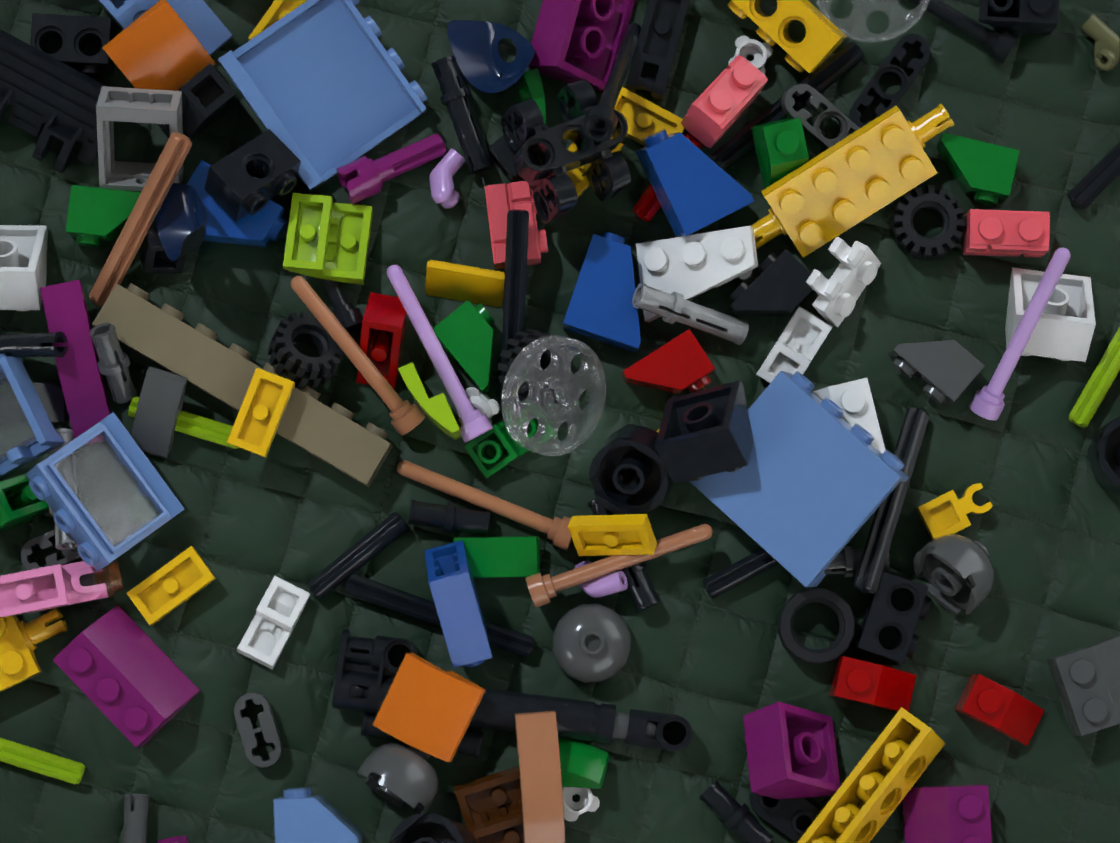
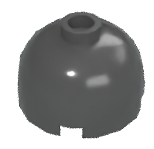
[913,534,994,614]
[552,604,631,683]
[356,743,438,815]

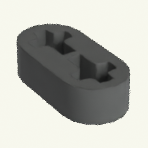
[234,693,283,768]

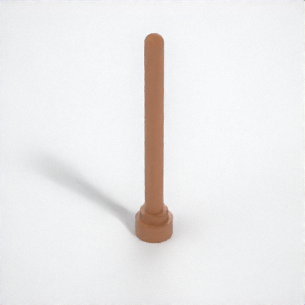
[291,276,426,436]
[397,460,572,551]
[525,524,713,608]

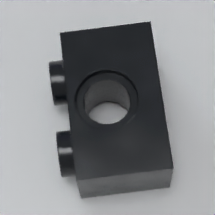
[204,129,301,222]

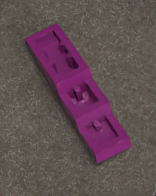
[40,280,112,447]

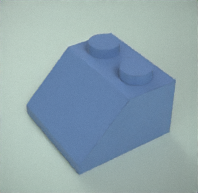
[273,787,363,843]

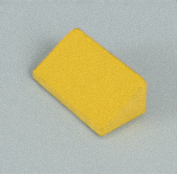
[425,259,505,307]

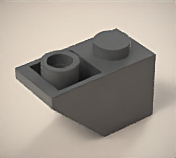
[889,340,985,406]

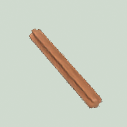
[89,132,192,307]

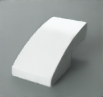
[756,306,833,383]
[237,576,310,670]

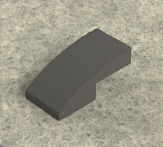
[131,366,188,458]

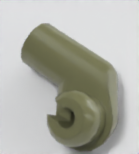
[1081,14,1120,71]

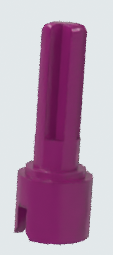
[336,134,446,205]

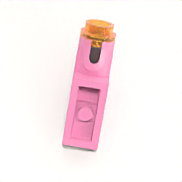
[0,559,123,618]

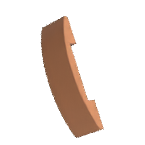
[515,711,565,843]

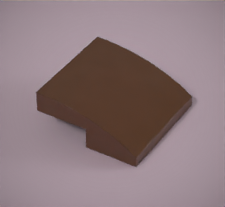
[454,766,523,843]

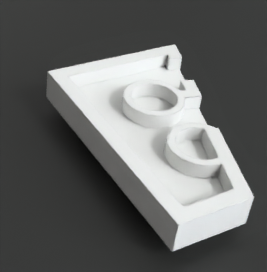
[636,226,758,323]

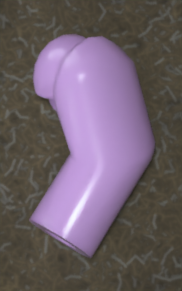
[429,148,466,209]
[574,561,628,598]

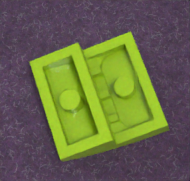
[283,193,373,285]
[398,362,462,440]

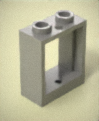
[96,86,184,192]

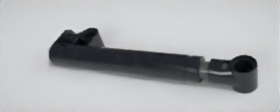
[332,629,692,751]

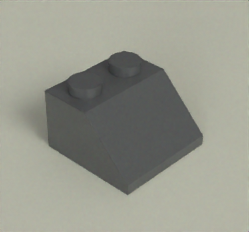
[1047,636,1120,736]

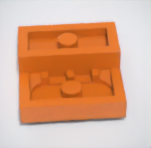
[102,0,216,91]
[373,653,486,762]

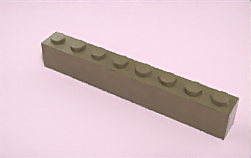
[92,283,393,487]

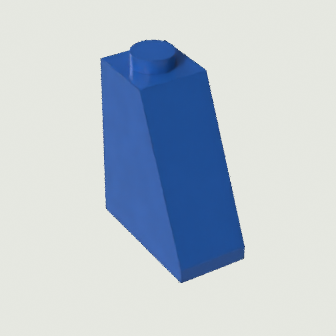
[636,129,754,236]
[186,160,288,247]
[563,232,641,353]
[424,540,492,668]

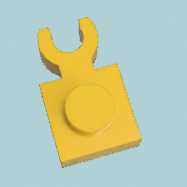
[916,483,993,540]

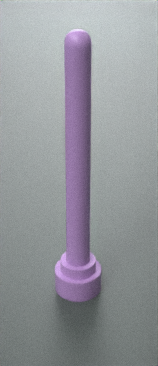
[969,247,1071,421]
[387,265,493,443]

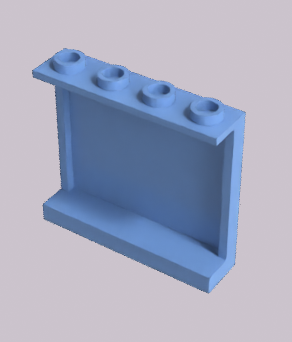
[218,0,428,192]
[689,371,910,588]

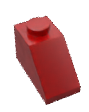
[356,292,408,389]
[622,329,715,394]
[829,656,916,712]
[955,674,1045,746]

